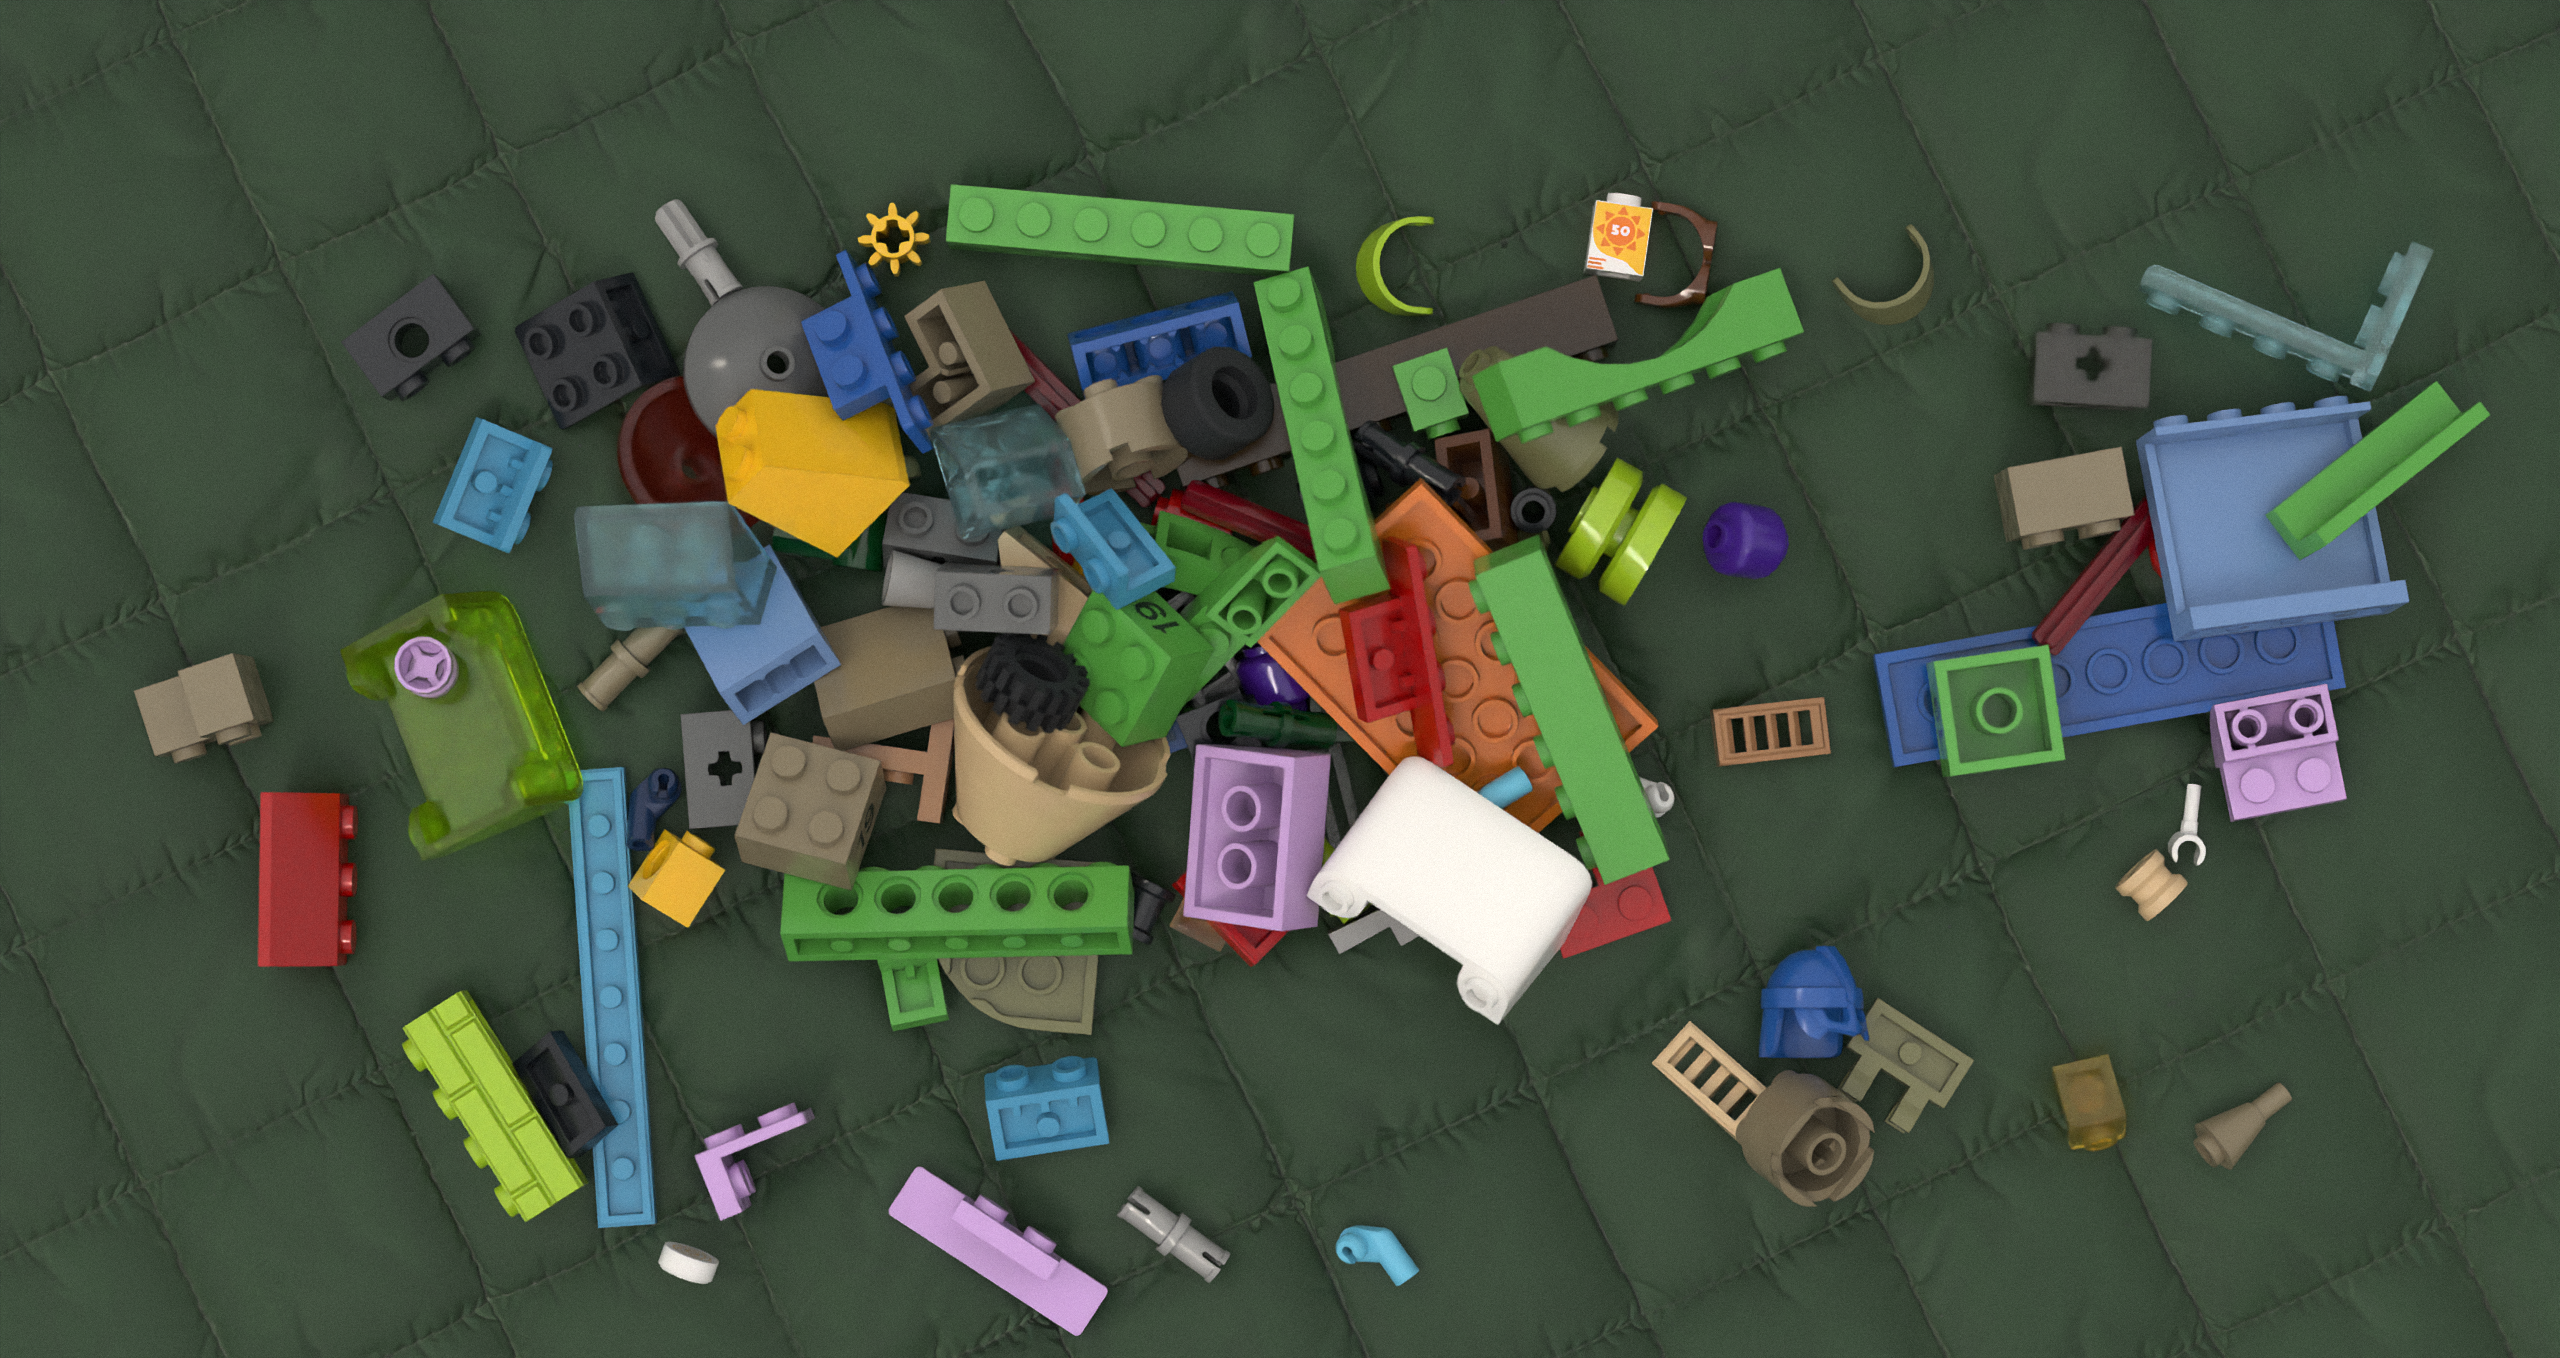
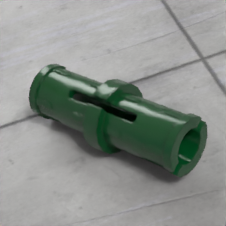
[1219,699,1337,750]

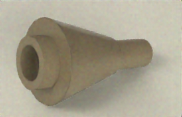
[2193,1082,2292,1170]

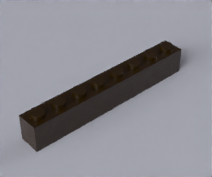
[1177,275,1618,490]

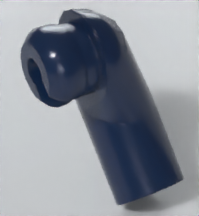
[626,767,682,851]

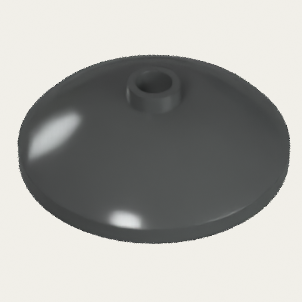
[683,286,829,438]

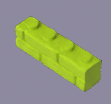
[402,990,589,1222]

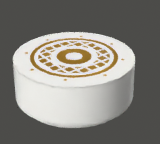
[658,1242,719,1284]

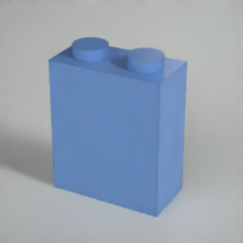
[672,544,841,725]

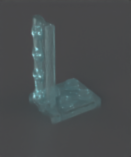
[2139,241,2434,392]

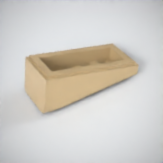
[1652,1021,1766,1141]

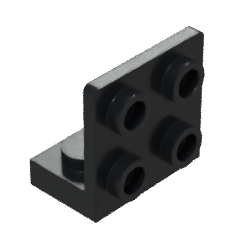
[515,272,681,429]

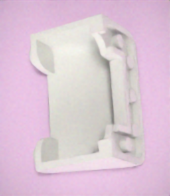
[1306,756,1592,1025]

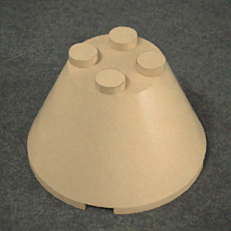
[952,646,1171,866]

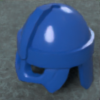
[1759,946,1869,1058]

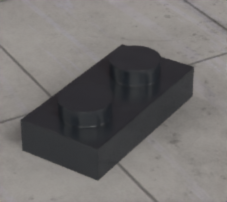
[512,1030,619,1159]

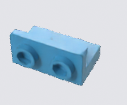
[984,1056,1109,1161]

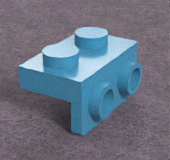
[433,417,553,553]
[1051,488,1176,610]

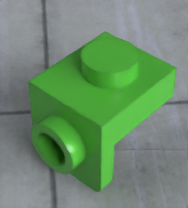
[1392,348,1469,441]
[877,958,949,1031]

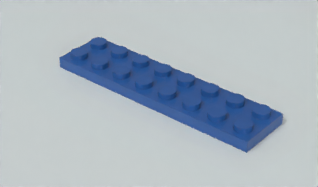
[1872,603,2346,768]

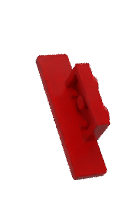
[1339,536,1455,768]

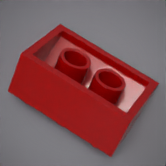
[258,792,358,967]

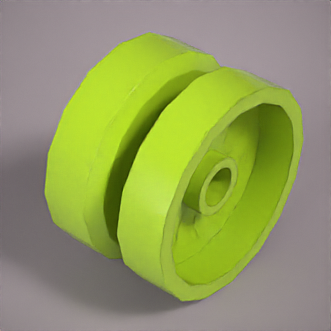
[1554,457,1687,606]

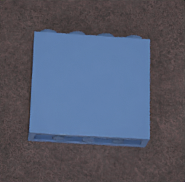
[2136,396,2410,642]

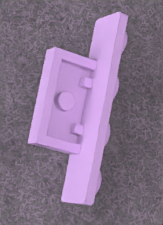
[889,1166,1108,1336]

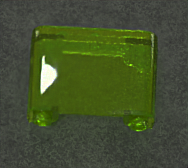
[340,590,583,861]

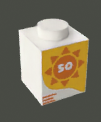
[1584,193,1653,282]

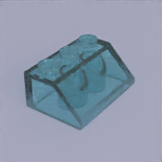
[574,501,777,631]

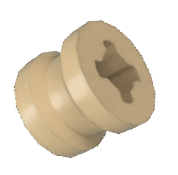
[2115,849,2188,921]

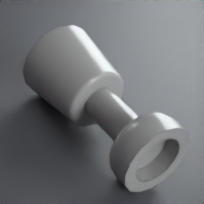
[882,550,942,609]

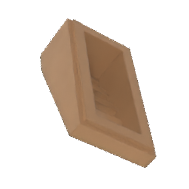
[1710,697,1831,767]

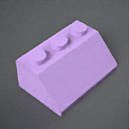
[1183,744,1331,931]

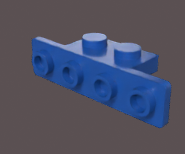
[801,250,934,454]

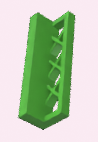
[2265,381,2490,560]

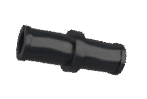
[1352,420,1466,507]

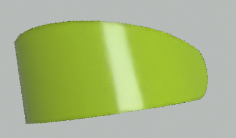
[1356,216,1434,316]

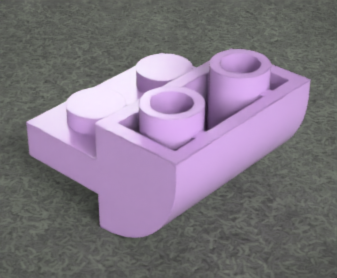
[2210,684,2347,822]

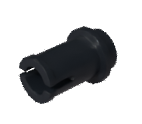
[1511,485,1556,533]

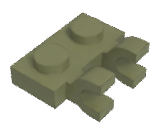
[1836,998,1974,1134]

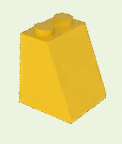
[715,389,910,557]

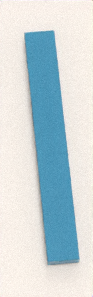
[566,767,657,1228]

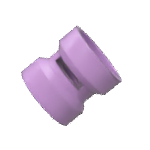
[394,637,459,698]

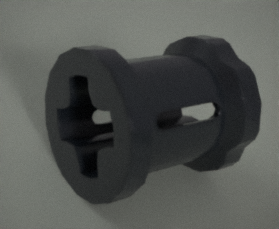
[1131,872,1176,945]

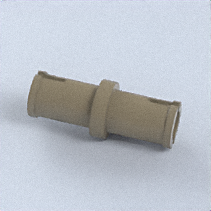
[577,605,684,712]

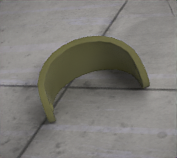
[1832,224,1934,325]

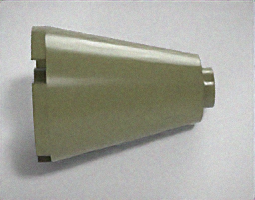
[1459,346,1618,495]

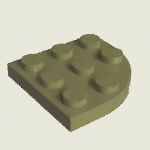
[934,848,1099,1035]

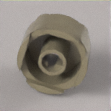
[1055,375,1188,495]
[1735,1070,1875,1207]

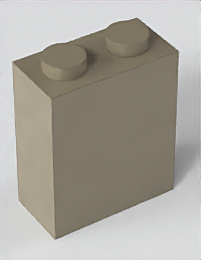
[814,606,965,751]

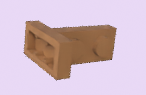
[812,718,955,824]

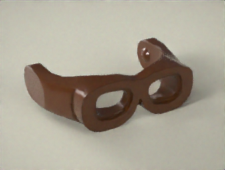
[1634,201,1718,308]

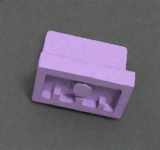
[695,1102,815,1221]

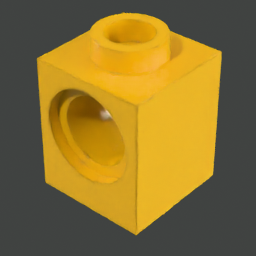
[627,829,725,928]

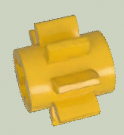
[858,203,931,277]

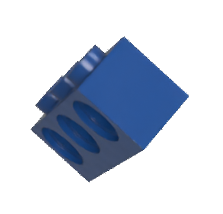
[1067,291,1252,399]

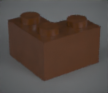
[1385,429,1518,552]

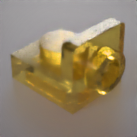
[2052,1054,2127,1151]

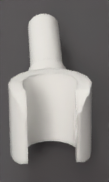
[2168,784,2206,866]

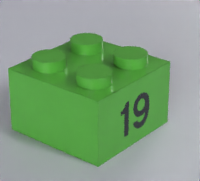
[1063,590,1215,747]
[1926,645,2066,777]

